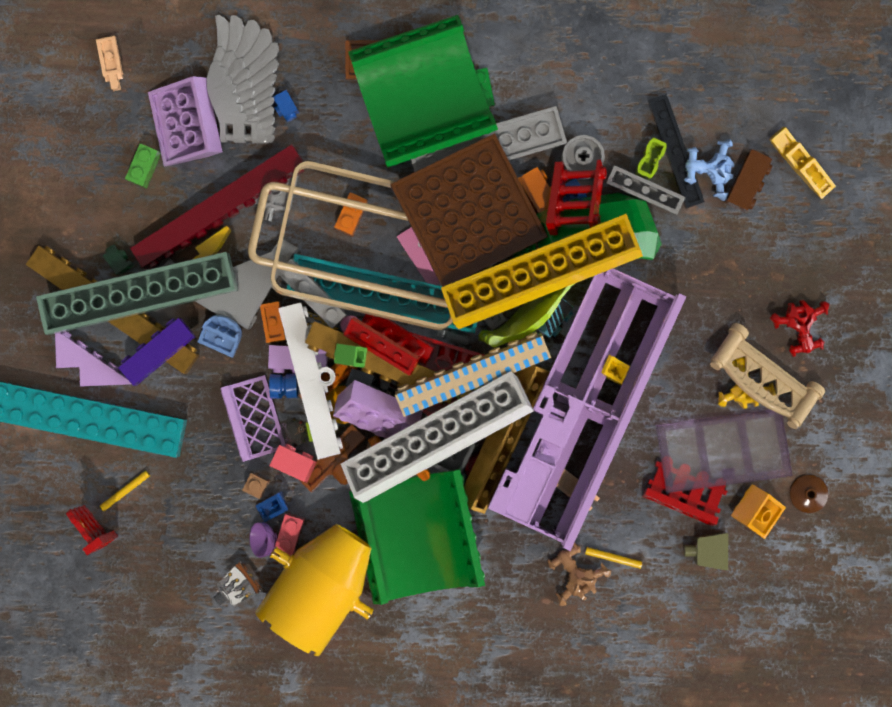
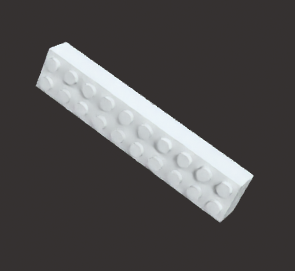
[341,371,534,503]

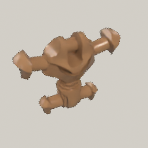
[547,542,612,606]

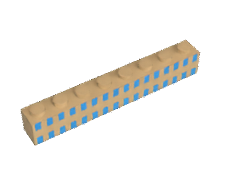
[395,332,551,417]

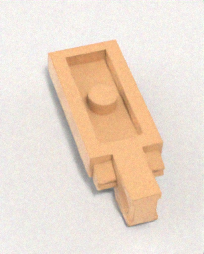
[96,36,123,91]

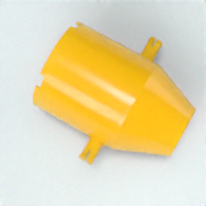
[255,524,374,656]

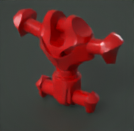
[769,300,830,357]

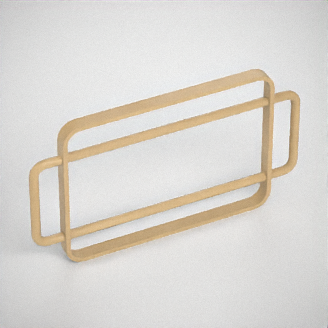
[248,161,492,330]

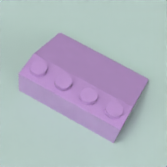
[148,76,223,166]

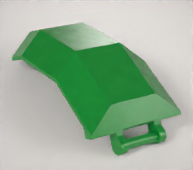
[528,193,662,260]

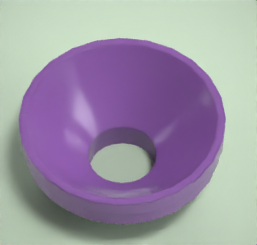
[250,522,277,558]

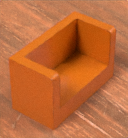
[260,301,286,343]

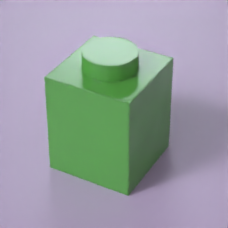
[334,344,367,368]

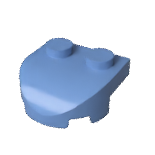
[198,315,242,358]

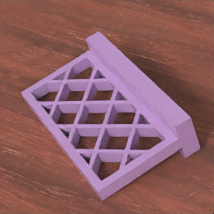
[220,375,285,462]

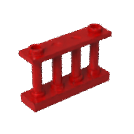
[546,160,607,235]
[343,308,434,376]

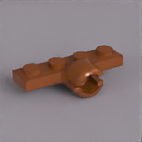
[298,424,366,492]

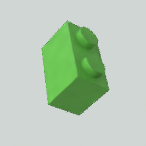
[125,144,161,189]

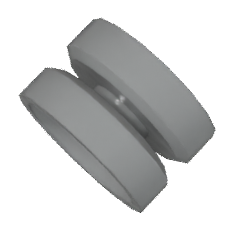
[561,135,605,180]

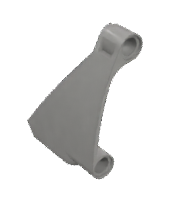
[196,239,299,330]

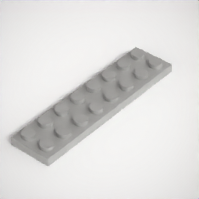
[411,106,567,172]

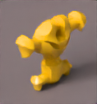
[718,357,776,409]

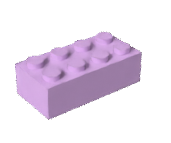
[333,380,423,438]

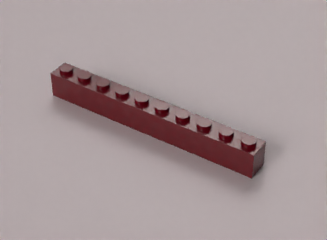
[130,144,304,270]

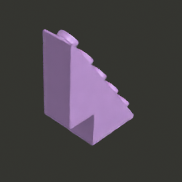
[55,331,131,386]

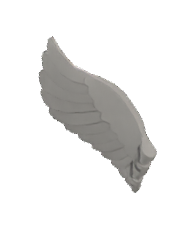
[207,15,279,144]

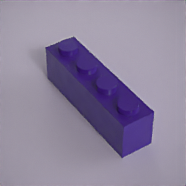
[118,318,196,386]

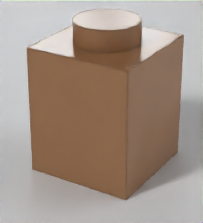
[242,472,270,499]

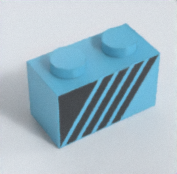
[538,298,574,338]

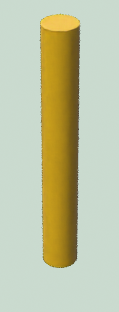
[100,470,150,511]
[585,547,642,569]

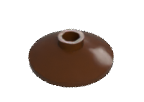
[790,475,828,513]

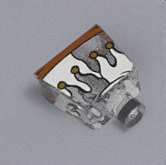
[214,561,263,606]

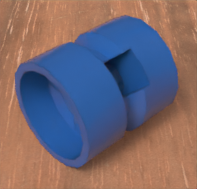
[269,374,299,399]

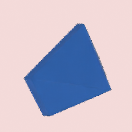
[256,491,288,522]

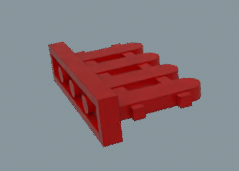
[642,456,728,526]
[66,505,119,555]

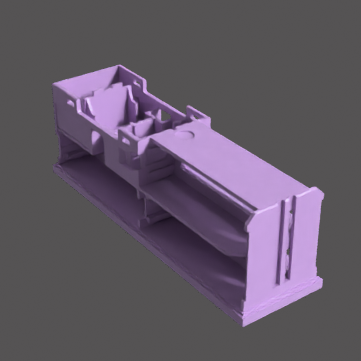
[488,269,686,551]

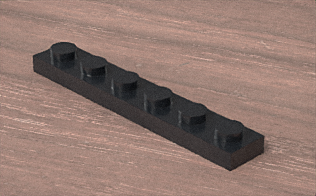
[648,94,705,209]

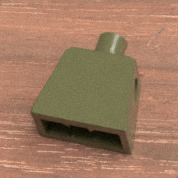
[684,532,728,570]

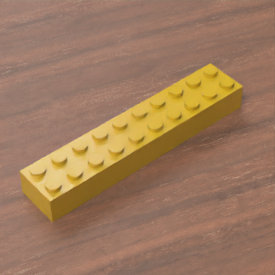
[441,214,643,330]

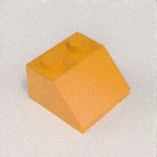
[731,484,786,539]

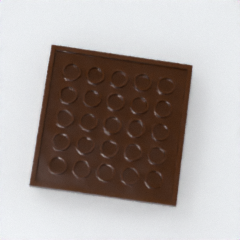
[390,133,548,287]

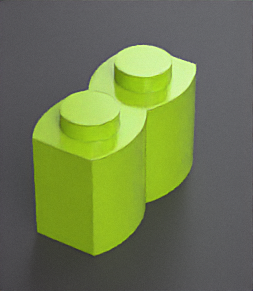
[635,138,666,180]

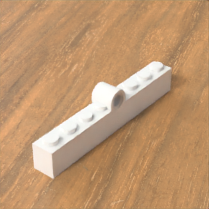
[278,303,343,459]

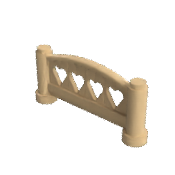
[710,323,825,429]

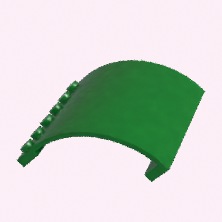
[348,15,498,167]
[349,469,485,605]

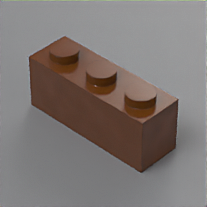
[724,149,773,213]

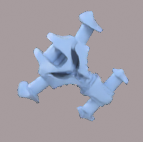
[684,139,734,201]

